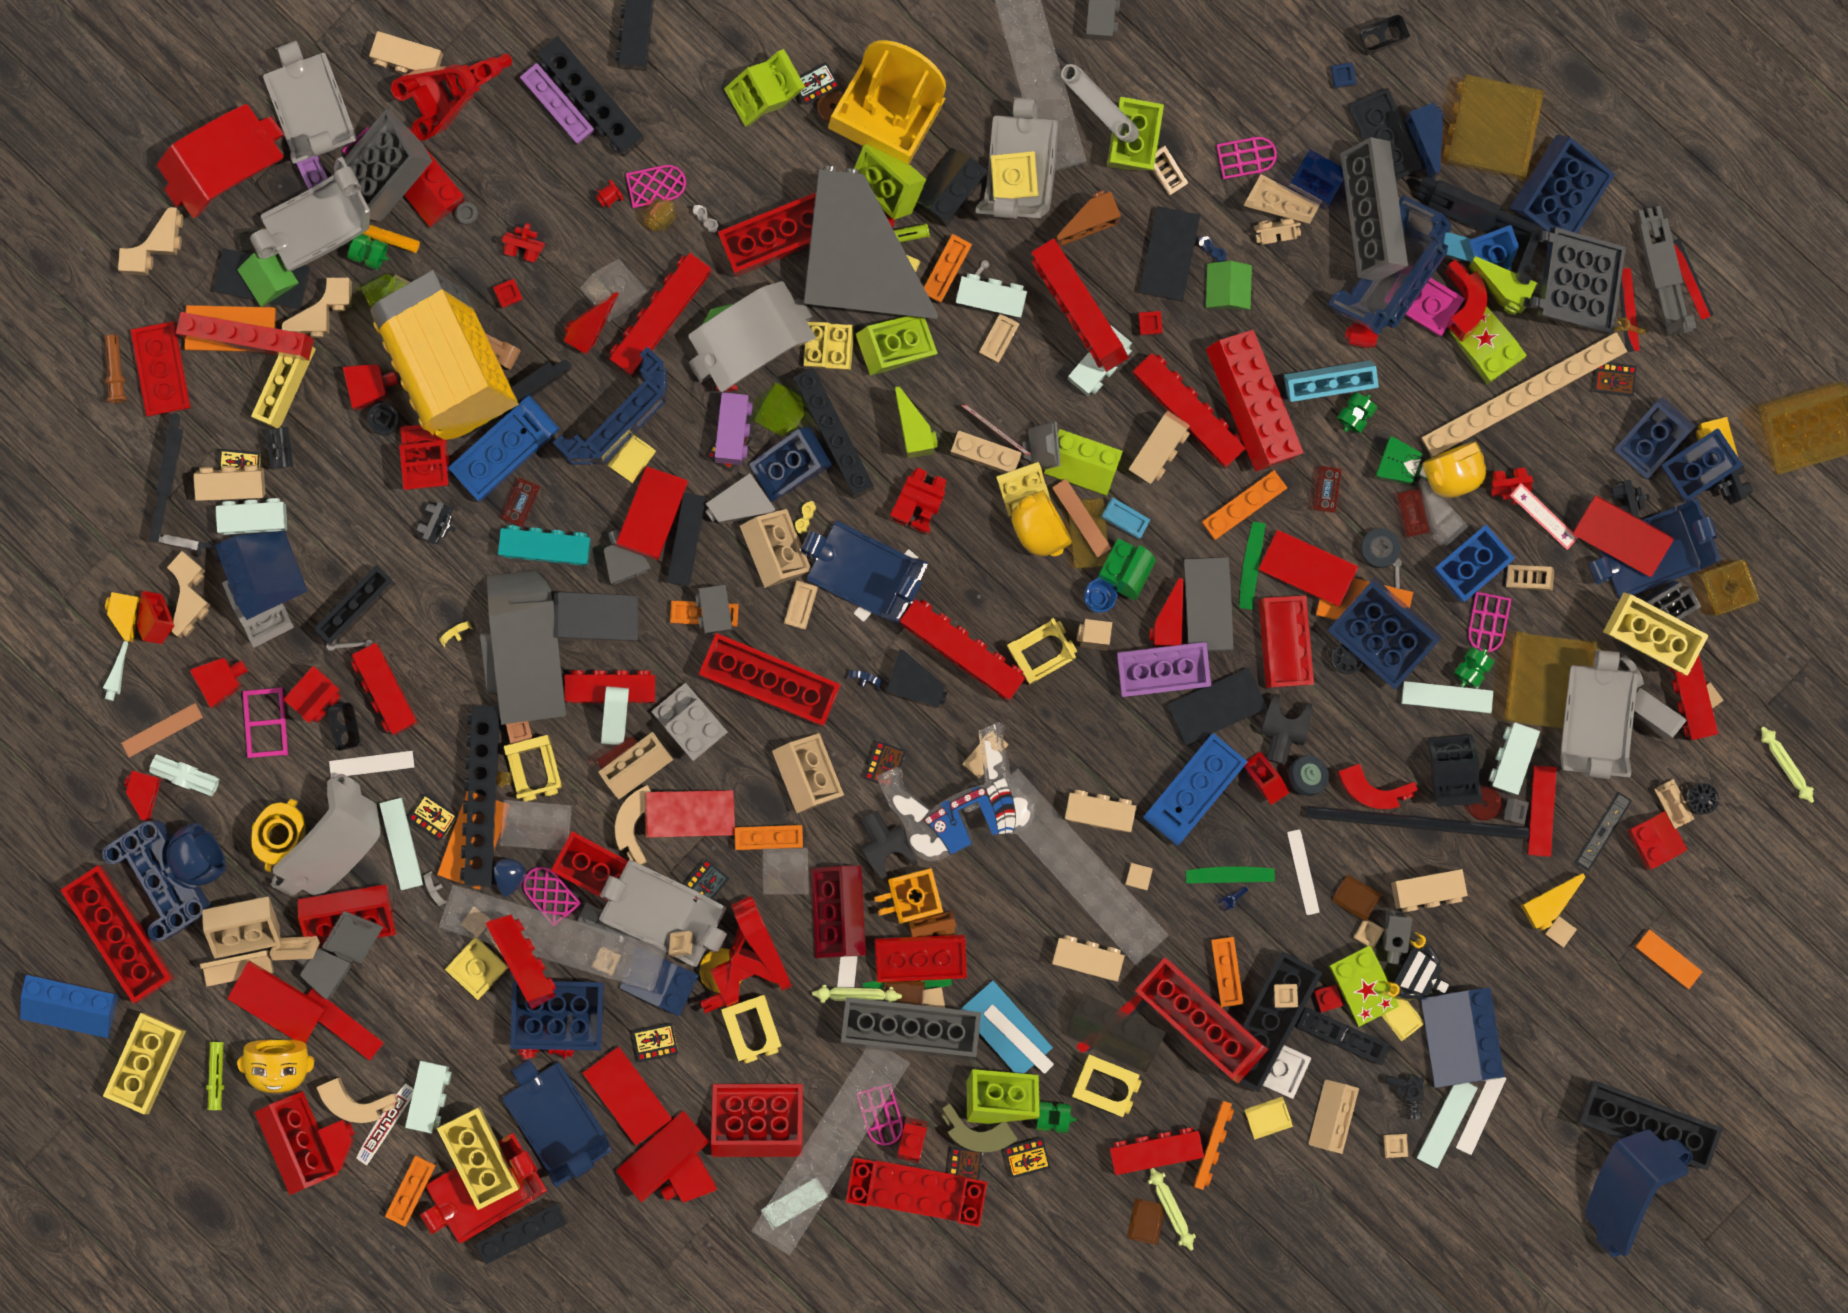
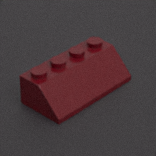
[811,866,866,958]

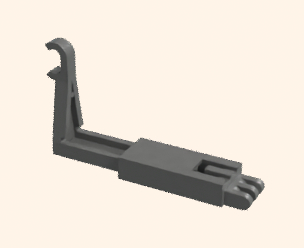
[1638,206,1696,336]

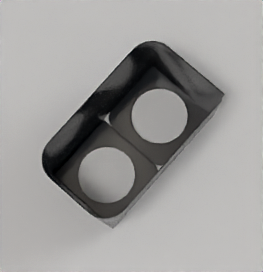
[1359,15,1410,56]
[327,702,363,751]

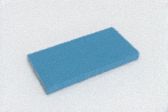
[960,981,1053,1074]

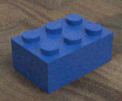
[1432,525,1515,604]

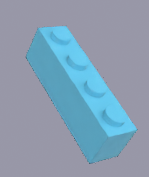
[1284,360,1379,402]

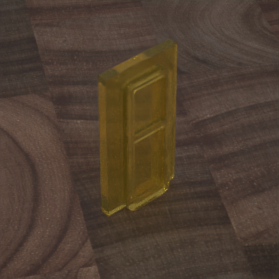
[1069,498,1109,569]

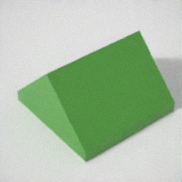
[238,253,299,307]
[1206,261,1252,310]

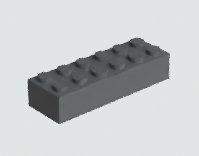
[1340,137,1408,281]
[841,997,981,1061]

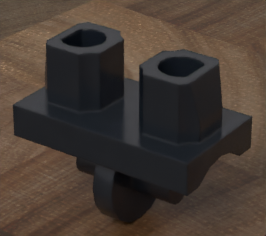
[266,426,294,470]
[1714,463,1753,505]
[1611,479,1650,518]
[416,501,456,545]

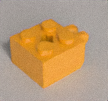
[874,868,943,924]

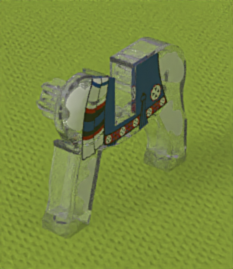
[877,722,1035,861]

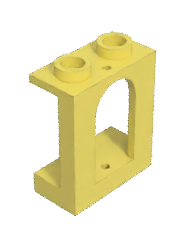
[1007,618,1077,685]
[504,735,562,802]
[721,995,782,1064]
[1072,1054,1141,1117]

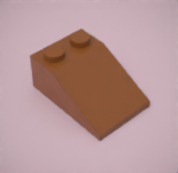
[1056,191,1121,247]

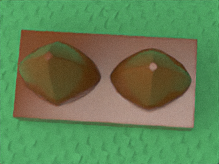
[909,911,956,937]

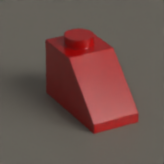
[137,591,175,644]
[1244,752,1289,805]
[124,771,162,821]
[318,1120,355,1172]

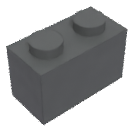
[1085,0,1120,41]
[695,585,732,635]

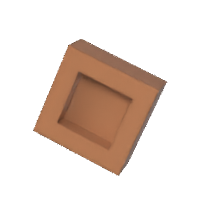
[505,721,533,745]

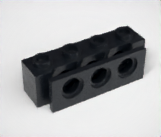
[1608,581,1701,653]

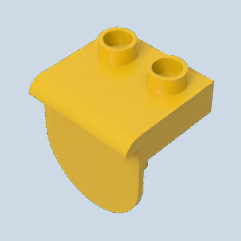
[828,40,946,164]

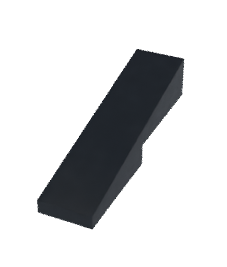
[667,492,706,586]
[1297,1007,1391,1066]

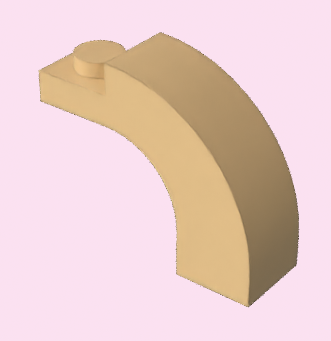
[615,785,651,865]
[317,1078,399,1123]

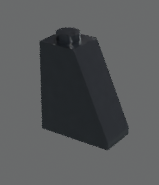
[887,649,948,709]

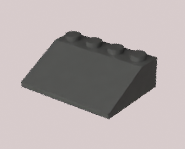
[344,108,432,222]

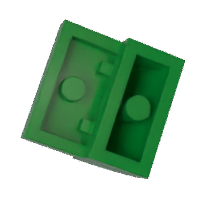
[1098,538,1156,601]

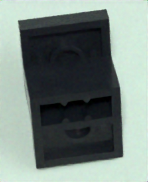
[1428,734,1482,807]

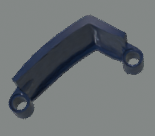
[1588,498,1721,599]
[799,521,928,623]
[502,1059,612,1187]
[1585,1130,1693,1257]

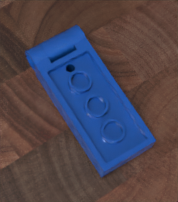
[448,396,560,503]
[1143,733,1248,847]

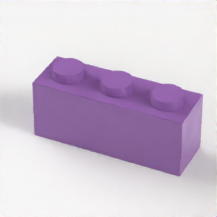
[715,392,753,465]

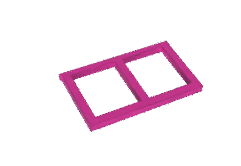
[243,687,288,758]

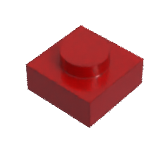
[493,278,523,309]
[1138,311,1163,336]
[1314,984,1343,1013]

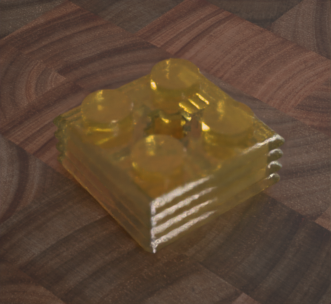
[1701,559,1759,616]

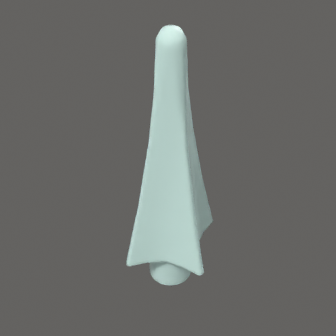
[103,641,128,701]

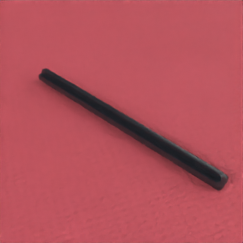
[1306,806,1529,839]

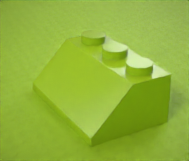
[1107,97,1164,170]
[1044,429,1123,496]

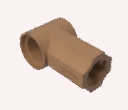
[485,333,521,370]

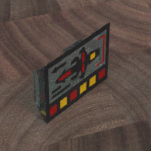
[684,858,730,903]

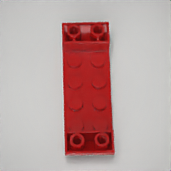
[846,1158,988,1227]

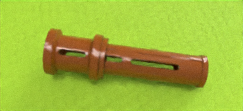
[104,334,127,403]

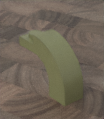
[941,1103,1018,1152]

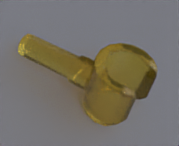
[1614,318,1645,335]
[498,772,512,788]

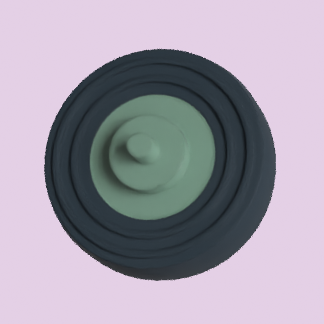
[1288,755,1329,796]

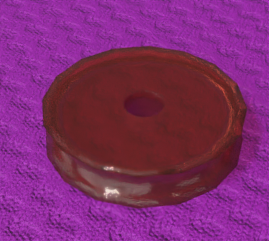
[1468,787,1502,821]

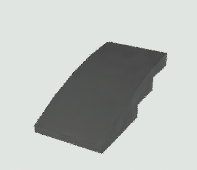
[1184,557,1233,652]

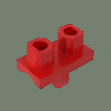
[502,223,546,262]
[1491,468,1533,505]

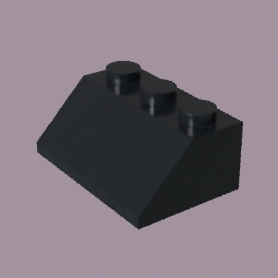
[916,148,988,227]

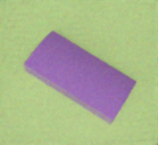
[1117,642,1211,697]

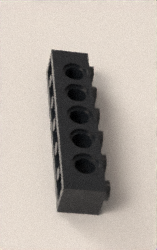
[537,36,645,157]
[793,367,874,499]

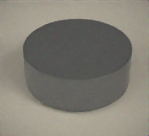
[456,202,479,225]

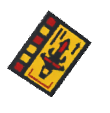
[1004,1137,1051,1179]

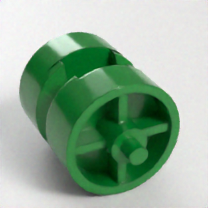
[347,233,389,270]
[1336,392,1378,434]
[1453,647,1495,689]
[1035,1101,1076,1134]

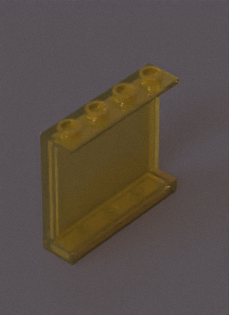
[1443,74,1544,181]
[1504,631,1600,729]

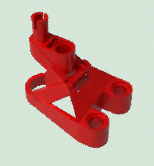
[391,53,512,141]
[700,896,792,1014]

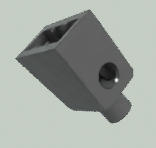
[604,529,652,586]
[1383,910,1413,964]
[295,949,353,1000]

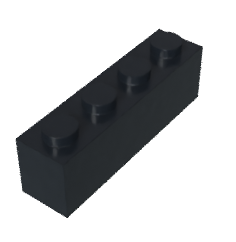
[616,0,654,71]
[314,565,396,647]
[476,1203,569,1265]

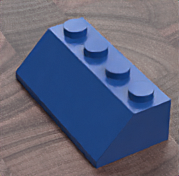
[20,975,119,1038]

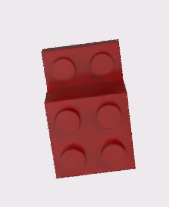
[399,425,450,491]
[283,666,341,724]

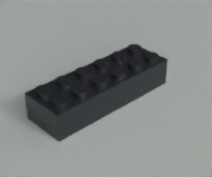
[1219,951,1323,1093]
[1576,1080,1723,1171]

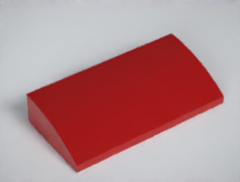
[1258,596,1314,689]

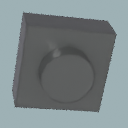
[1504,798,1529,825]

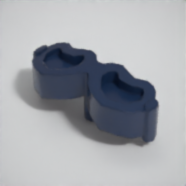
[1198,236,1226,262]
[847,670,883,689]

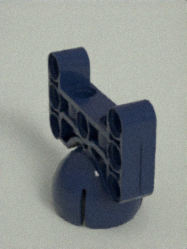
[103,820,226,942]

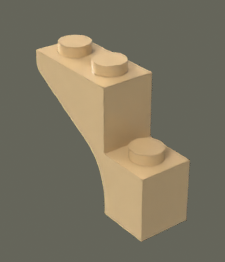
[118,207,183,276]
[282,278,352,338]
[167,551,210,638]

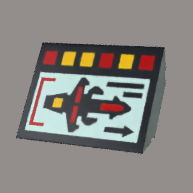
[799,62,841,105]

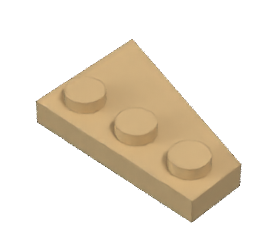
[1244,174,1320,224]

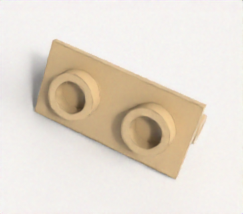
[1253,217,1301,245]
[1654,779,1694,829]

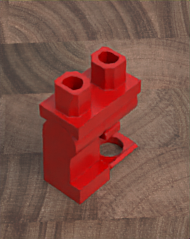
[889,467,946,535]

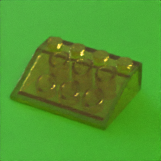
[1758,381,1848,475]

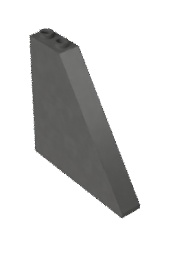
[803,166,938,319]

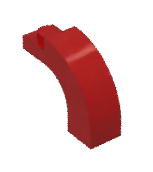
[1445,260,1487,342]
[1337,764,1418,810]

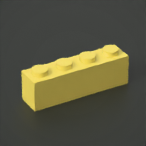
[251,347,316,428]

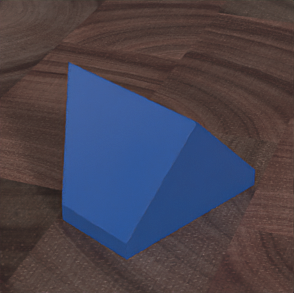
[1469,225,1519,270]

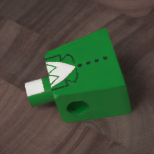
[1374,436,1427,485]

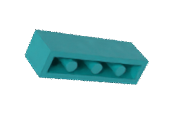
[498,525,592,566]

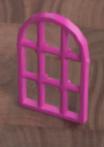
[1216,137,1277,180]
[1468,592,1511,652]
[856,1083,903,1146]

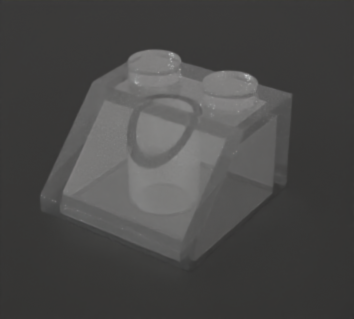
[580,259,648,322]
[763,848,809,894]

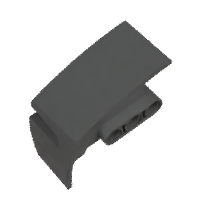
[480,571,566,725]

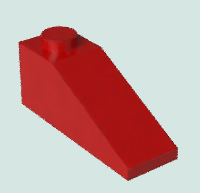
[563,292,619,354]
[1149,578,1183,647]

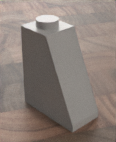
[706,473,776,524]
[1634,688,1686,740]

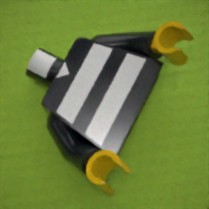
[1383,932,1449,1001]

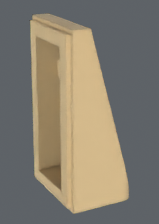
[1152,146,1188,195]
[1506,565,1554,591]

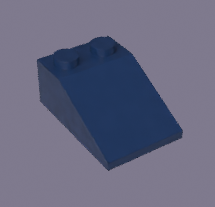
[1405,102,1444,180]
[1614,397,1696,479]
[749,427,833,502]
[1660,428,1743,503]
[620,947,699,1016]

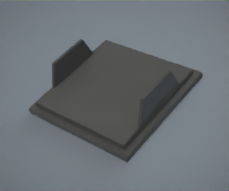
[1022,422,1061,471]
[322,911,383,964]

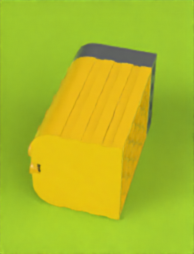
[370,270,519,440]

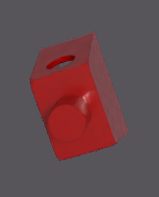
[343,364,398,411]
[190,658,248,709]
[897,1117,928,1164]
[661,1153,718,1203]

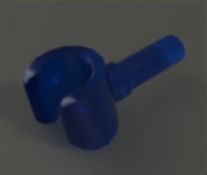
[1218,886,1248,911]

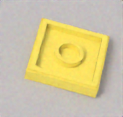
[990,151,1039,200]
[445,937,509,1000]

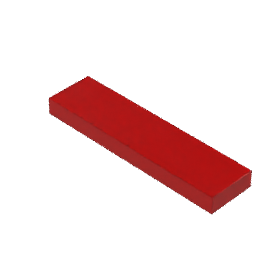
[1527,765,1557,857]
[307,988,384,1061]

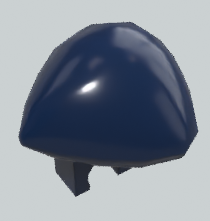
[492,859,526,897]

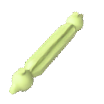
[1761,727,1814,803]
[812,985,902,1003]
[1148,1168,1196,1251]

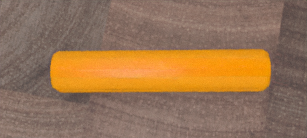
[363,225,420,253]

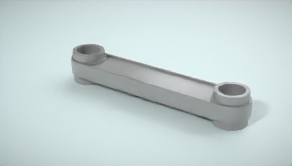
[1061,64,1139,143]

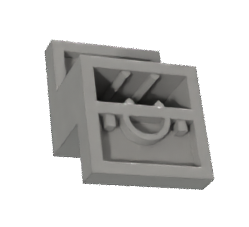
[222,580,294,648]
[651,683,728,761]

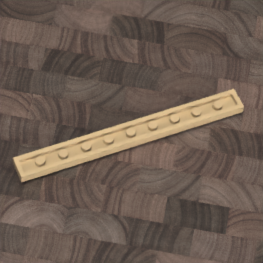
[1421,332,1627,457]

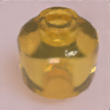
[644,199,677,232]

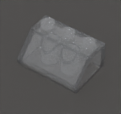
[499,800,572,851]

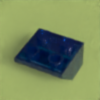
[1288,149,1344,209]

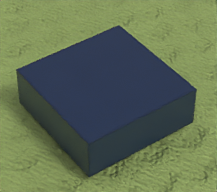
[1330,62,1357,89]

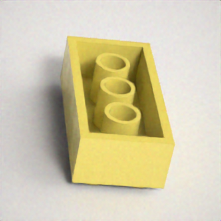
[1603,592,1709,675]
[103,1013,186,1114]
[437,1106,520,1210]

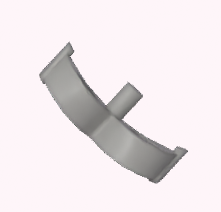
[693,205,718,234]
[1619,655,1644,688]
[423,871,447,906]

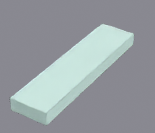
[1401,681,1493,713]
[380,798,424,890]
[1417,1083,1478,1168]

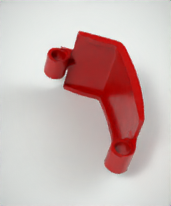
[157,104,285,218]
[420,1133,547,1244]

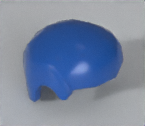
[1083,578,1118,613]

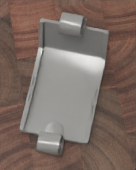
[263,41,356,163]
[976,97,1059,219]
[250,157,370,271]
[689,281,816,392]
[1560,650,1638,779]
[271,774,380,896]
[599,860,727,967]

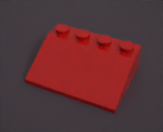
[711,1084,803,1157]

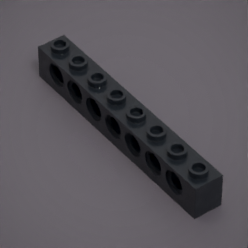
[460,706,500,888]

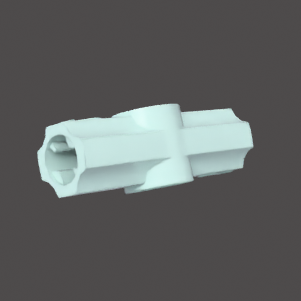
[149,754,220,797]

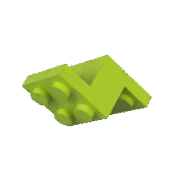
[724,49,805,127]

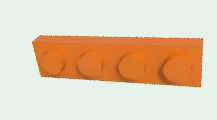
[1202,470,1287,540]
[1193,1101,1234,1190]

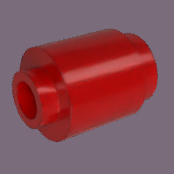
[1345,323,1378,349]

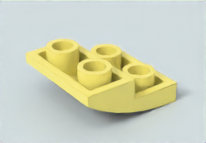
[804,322,854,370]
[996,462,1050,517]

